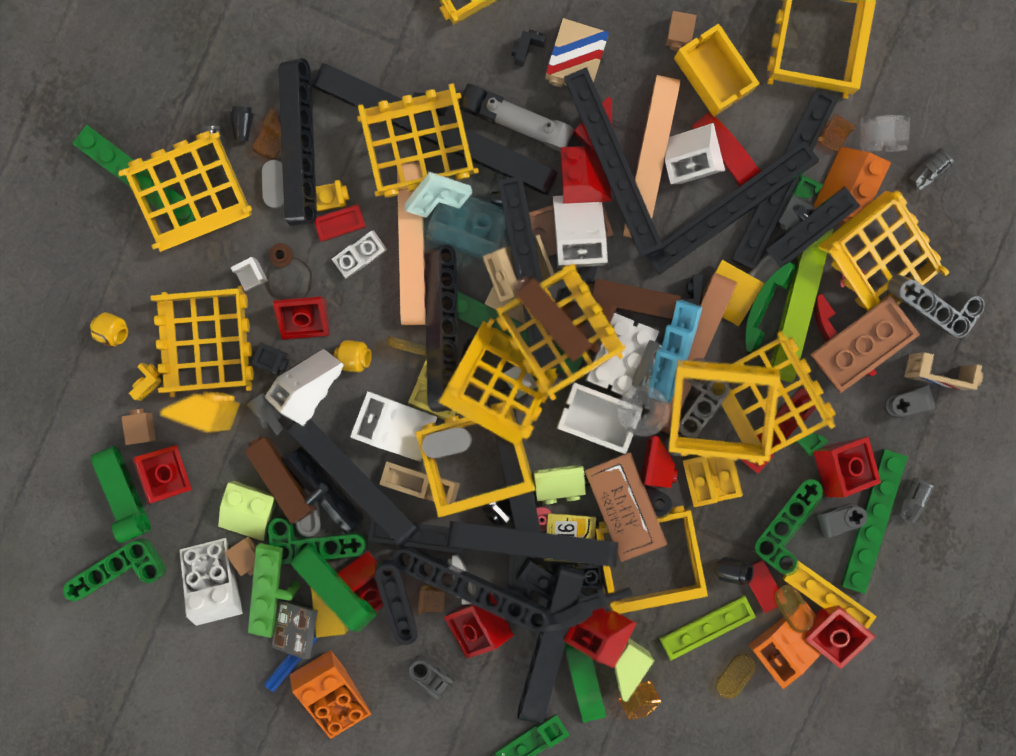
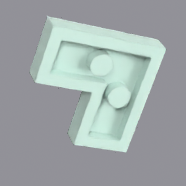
[404,172,472,218]

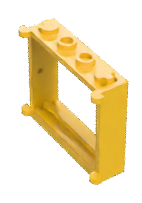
[767,0,876,99]

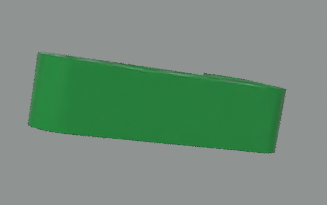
[91,445,151,543]
[755,479,824,576]
[268,516,367,564]
[63,538,166,602]
[290,544,377,632]

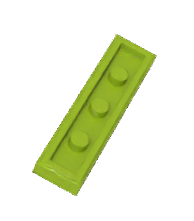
[659,595,756,661]

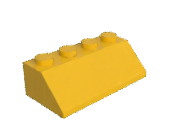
[161,392,240,432]

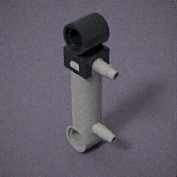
[459,84,574,152]

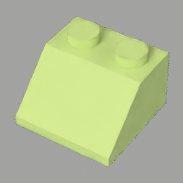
[533,465,586,505]
[218,481,277,541]
[614,638,654,702]

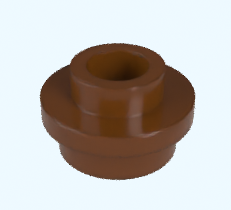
[269,243,293,267]

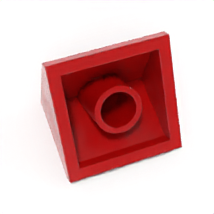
[273,296,329,340]
[133,445,192,504]
[804,605,875,669]

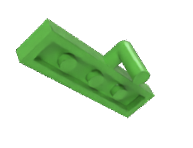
[248,543,301,638]

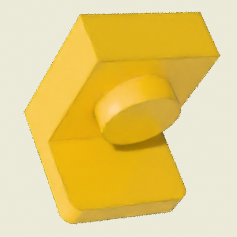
[316,180,349,212]
[129,363,163,401]

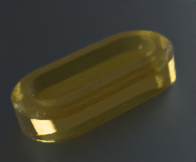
[387,336,426,356]
[775,585,813,633]
[716,654,756,699]

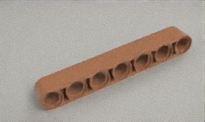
[647,272,737,434]

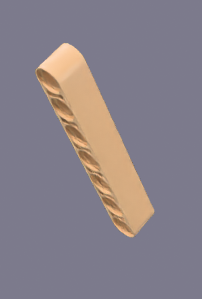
[623,75,680,238]
[397,160,426,325]

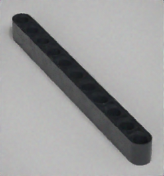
[312,63,558,195]

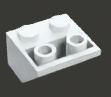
[665,123,725,184]

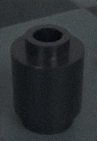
[715,557,754,585]

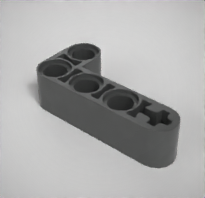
[888,275,985,338]
[666,358,731,456]

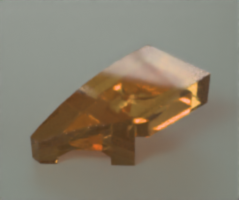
[253,107,282,160]

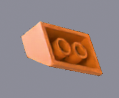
[810,147,891,227]

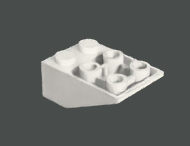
[553,196,608,268]
[265,349,344,426]
[350,391,437,462]
[179,538,243,626]

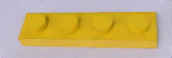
[782,561,877,629]

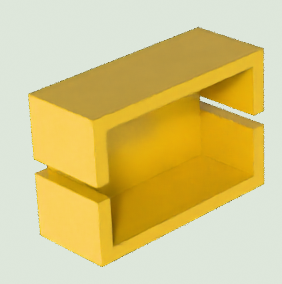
[674,23,760,117]

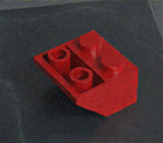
[564,607,637,668]

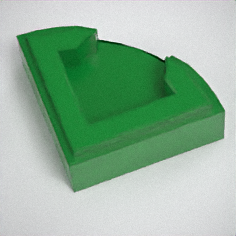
[792,175,823,199]
[796,433,828,457]

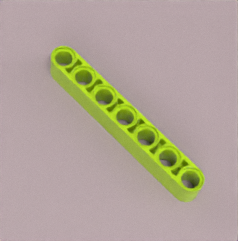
[770,227,834,383]

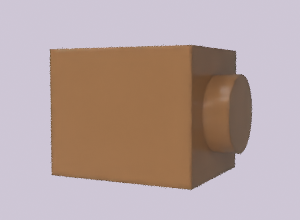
[665,11,697,51]
[121,409,156,445]
[225,536,256,576]

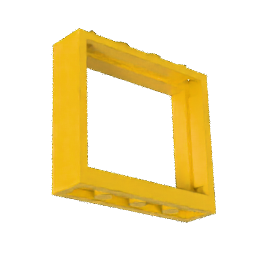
[669,360,780,463]
[416,402,536,517]
[595,505,708,614]

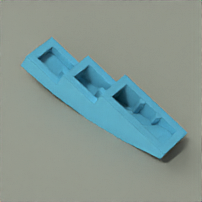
[647,300,702,404]

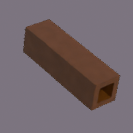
[513,275,593,362]
[588,279,681,321]
[244,437,317,524]

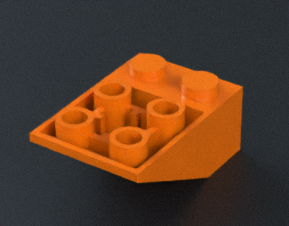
[748,601,822,689]
[290,650,371,739]

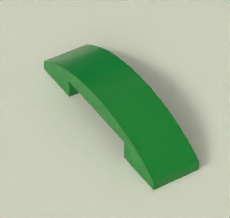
[746,262,797,353]
[565,643,606,723]
[490,714,570,756]

